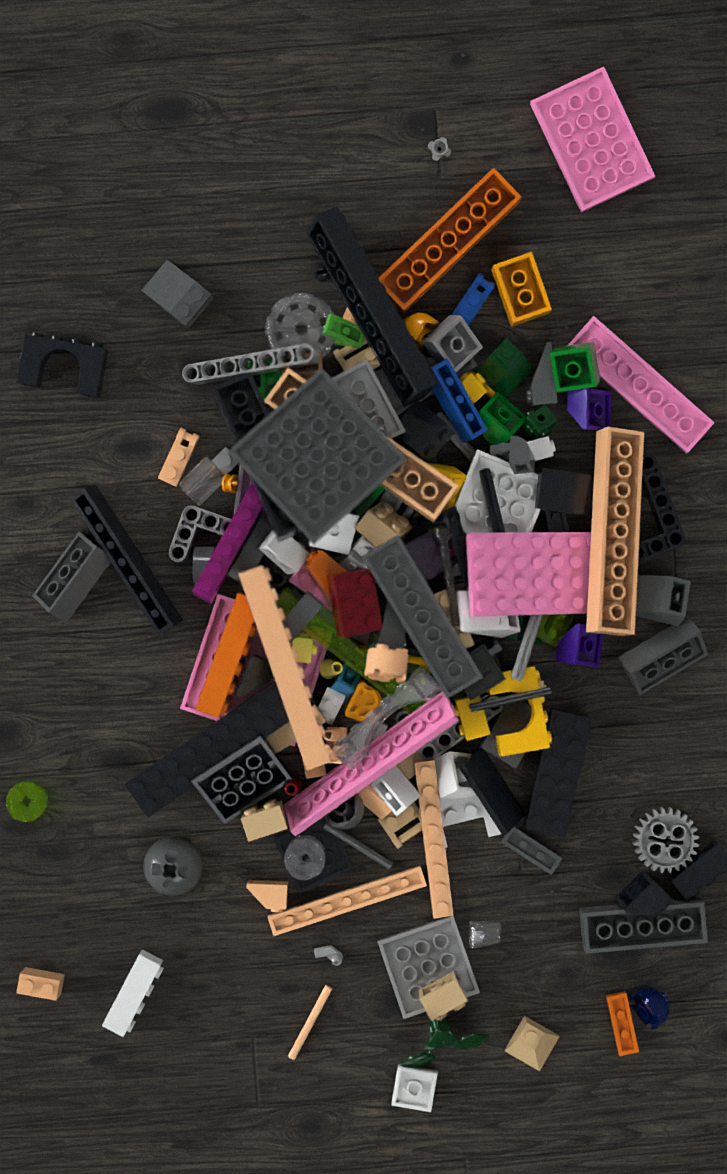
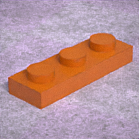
[606,991,639,1056]

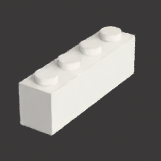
[102,949,164,1037]

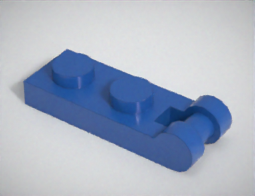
[452,273,496,326]

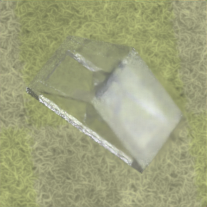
[468,921,501,949]

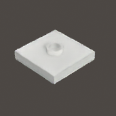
[309,513,360,555]
[391,1064,438,1112]

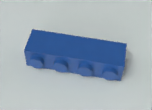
[429,359,488,443]

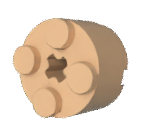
[365,644,409,682]

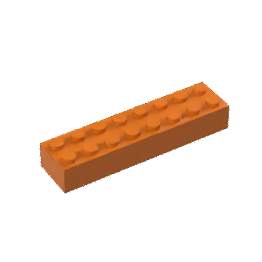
[378,168,522,314]

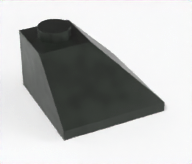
[237,654,275,696]

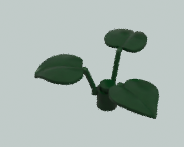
[401,1017,489,1066]

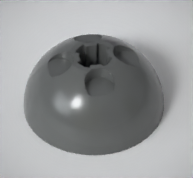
[143,836,203,896]

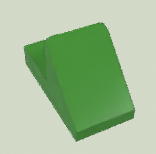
[323,314,364,348]

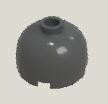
[324,793,364,830]

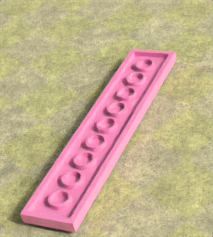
[284,691,459,836]

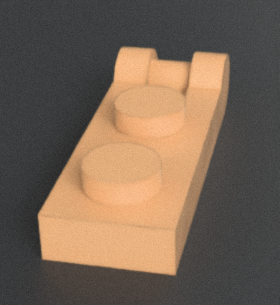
[158,427,200,487]

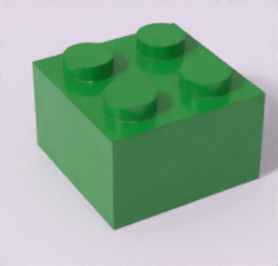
[549,342,601,393]

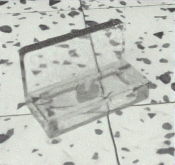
[178,457,225,506]

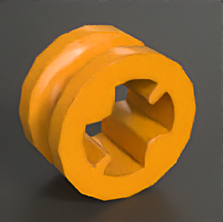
[222,474,238,493]

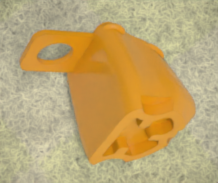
[343,679,384,722]

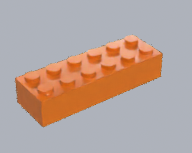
[195,592,258,718]

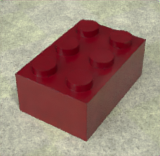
[327,568,383,637]

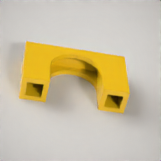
[487,666,552,756]

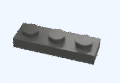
[500,826,563,875]

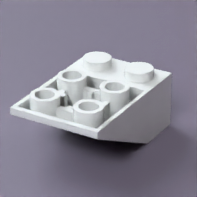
[456,591,520,638]

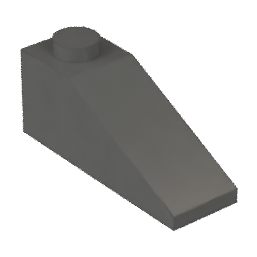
[526,342,558,407]

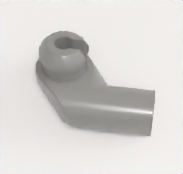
[314,945,343,966]

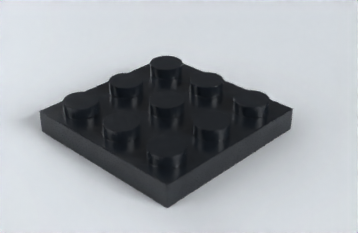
[274,817,354,894]

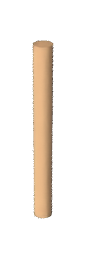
[288,985,332,1060]

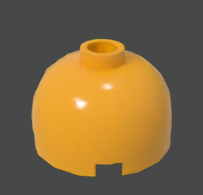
[404,312,439,353]

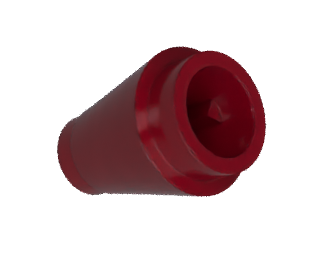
[282,776,302,796]

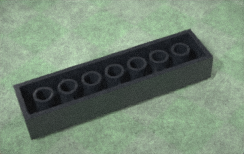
[212,372,302,542]

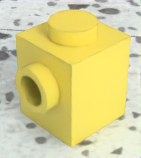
[292,633,317,663]

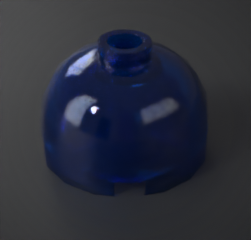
[630,987,669,1030]

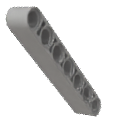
[182,344,320,385]

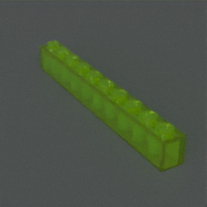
[275,587,429,714]

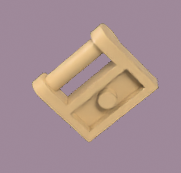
[333,337,380,371]
[378,802,422,849]

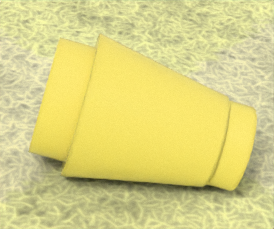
[320,659,343,679]

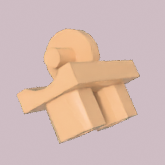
[323,727,350,764]

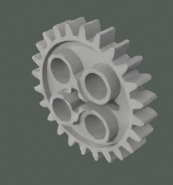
[633,807,699,873]

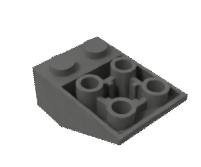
[636,575,691,626]

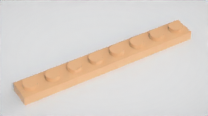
[414,758,454,919]
[268,866,427,936]

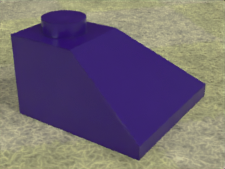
[566,388,611,431]
[555,623,603,667]

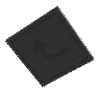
[464,644,506,700]

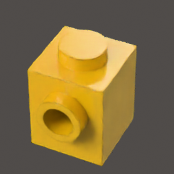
[459,372,489,404]

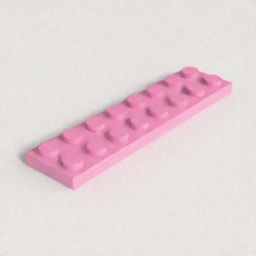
[567,316,714,453]

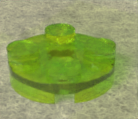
[6,781,48,822]

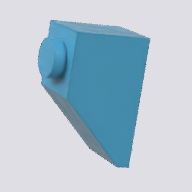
[329,655,365,705]

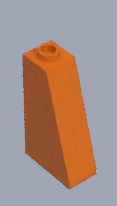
[304,550,346,607]

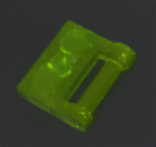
[536,614,575,648]

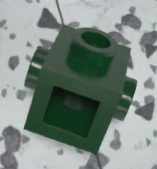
[523,405,558,440]

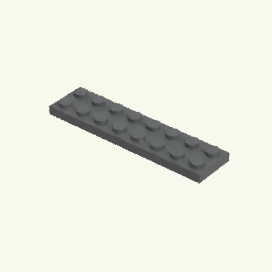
[362,535,483,699]

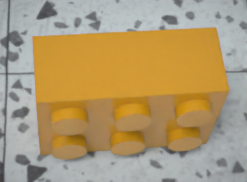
[491,252,552,327]

